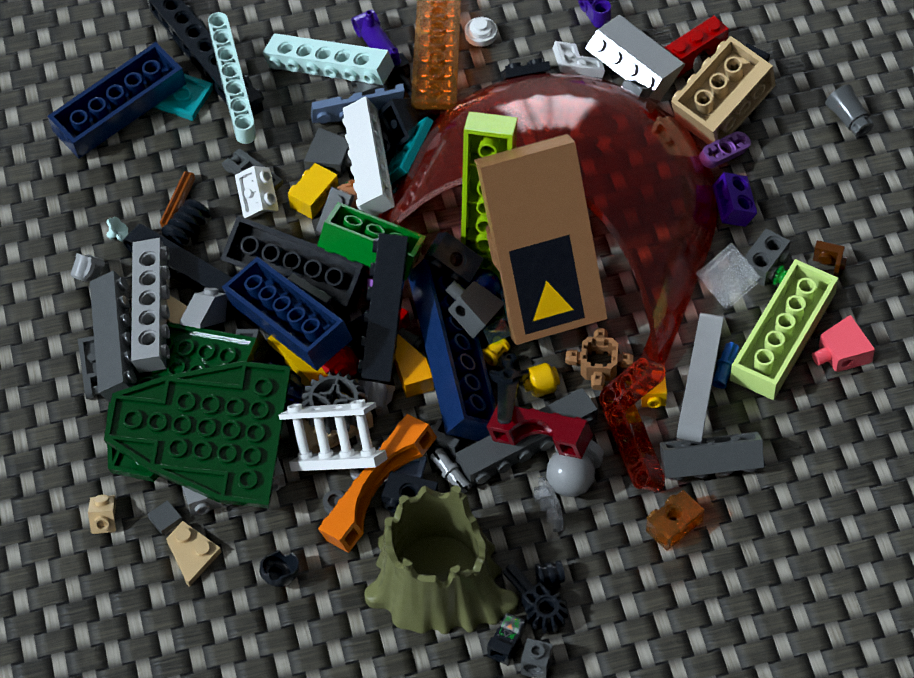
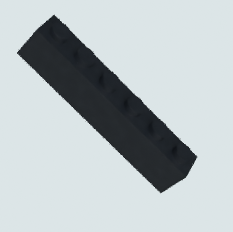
[358,233,410,382]

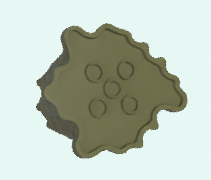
[364,485,518,635]

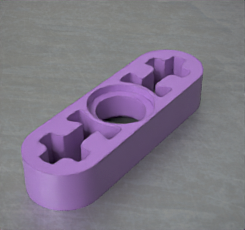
[698,131,751,168]

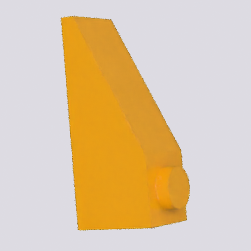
[394,334,434,398]

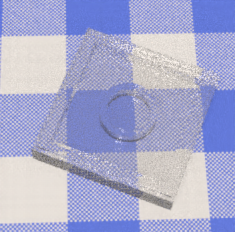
[696,243,763,310]

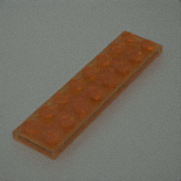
[411,0,461,110]

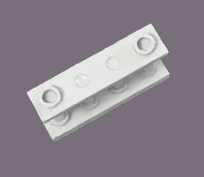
[279,399,388,471]

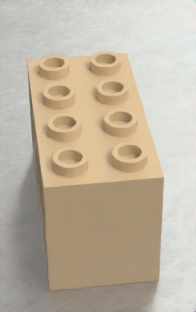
[671,36,776,147]

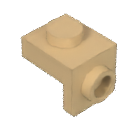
[88,495,116,534]

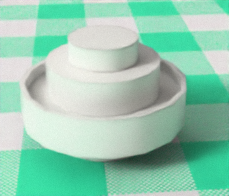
[465,17,497,47]

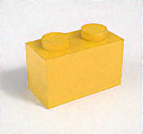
[288,163,339,219]

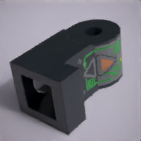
[487,613,527,666]

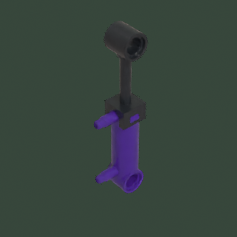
[351,9,440,122]

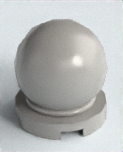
[546,440,604,497]

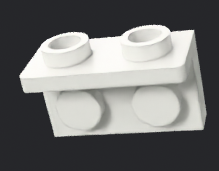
[235,166,279,219]

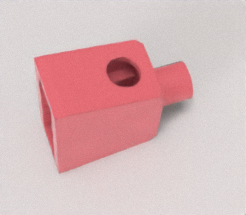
[812,315,875,372]

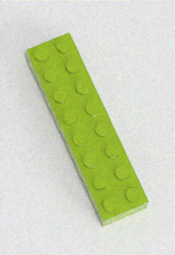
[461,111,518,284]

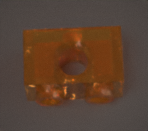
[646,490,704,551]

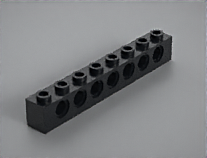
[148,0,264,116]

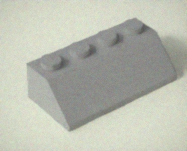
[585,15,685,101]

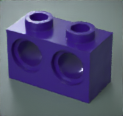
[712,172,757,227]

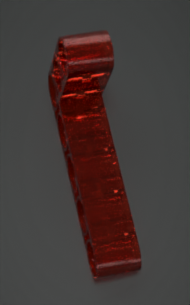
[599,358,666,492]

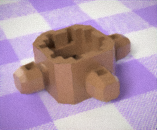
[565,328,634,390]

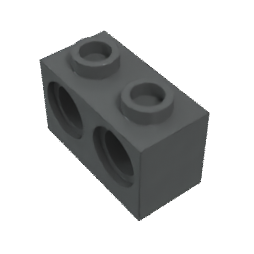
[740,228,791,286]

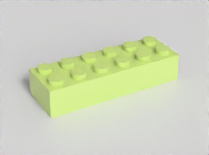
[730,259,838,400]

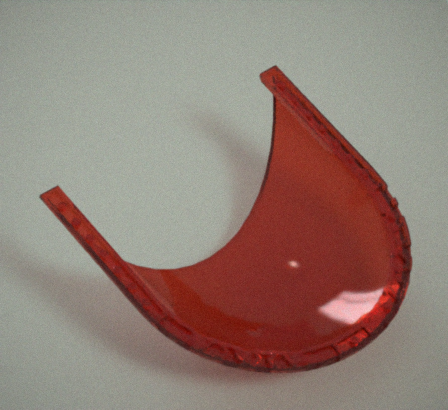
[362,73,718,373]

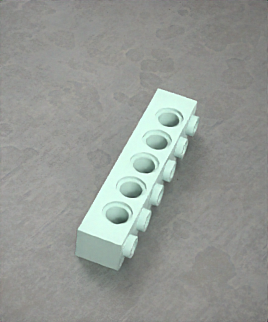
[262,33,394,85]

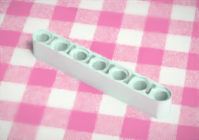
[208,12,256,144]

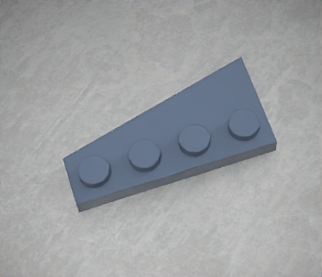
[311,84,404,123]

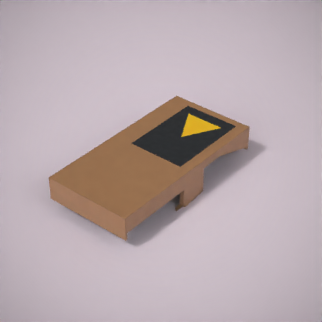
[474,134,608,345]

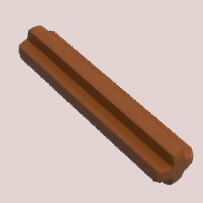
[160,171,195,228]

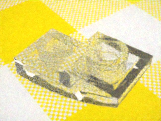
[534,477,563,532]

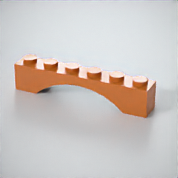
[318,414,437,553]

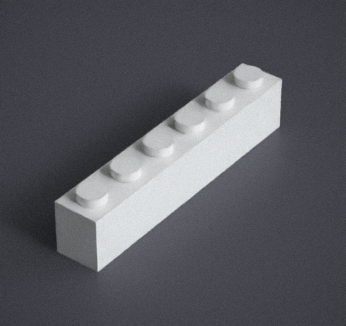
[342,96,395,216]

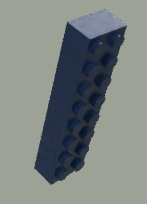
[408,258,496,441]

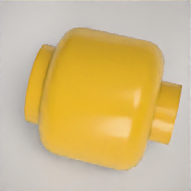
[523,363,560,397]

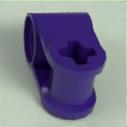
[578,0,611,28]

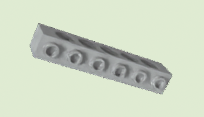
[131,238,170,373]

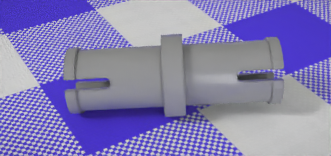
[430,448,472,493]

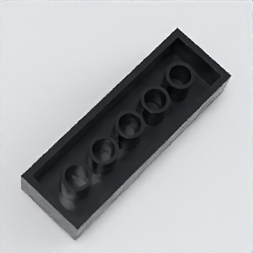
[221,216,370,310]

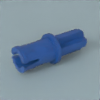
[712,342,739,389]

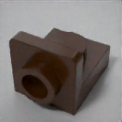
[813,240,847,277]

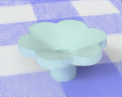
[107,217,129,242]

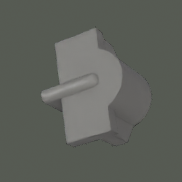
[71,253,105,282]
[357,379,395,409]

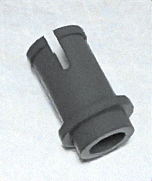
[398,327,425,353]

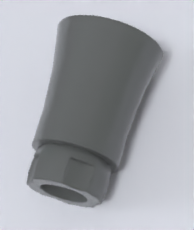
[825,85,874,137]

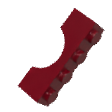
[487,405,593,459]

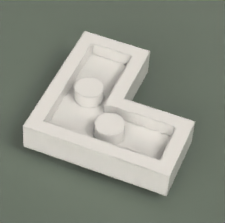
[553,41,605,78]

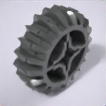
[301,371,367,435]

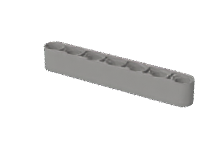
[677,312,724,443]

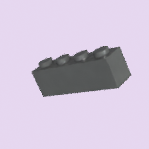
[660,432,764,481]

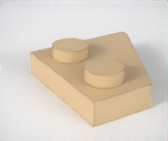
[166,521,221,587]

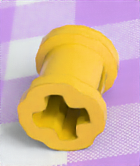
[482,334,510,366]

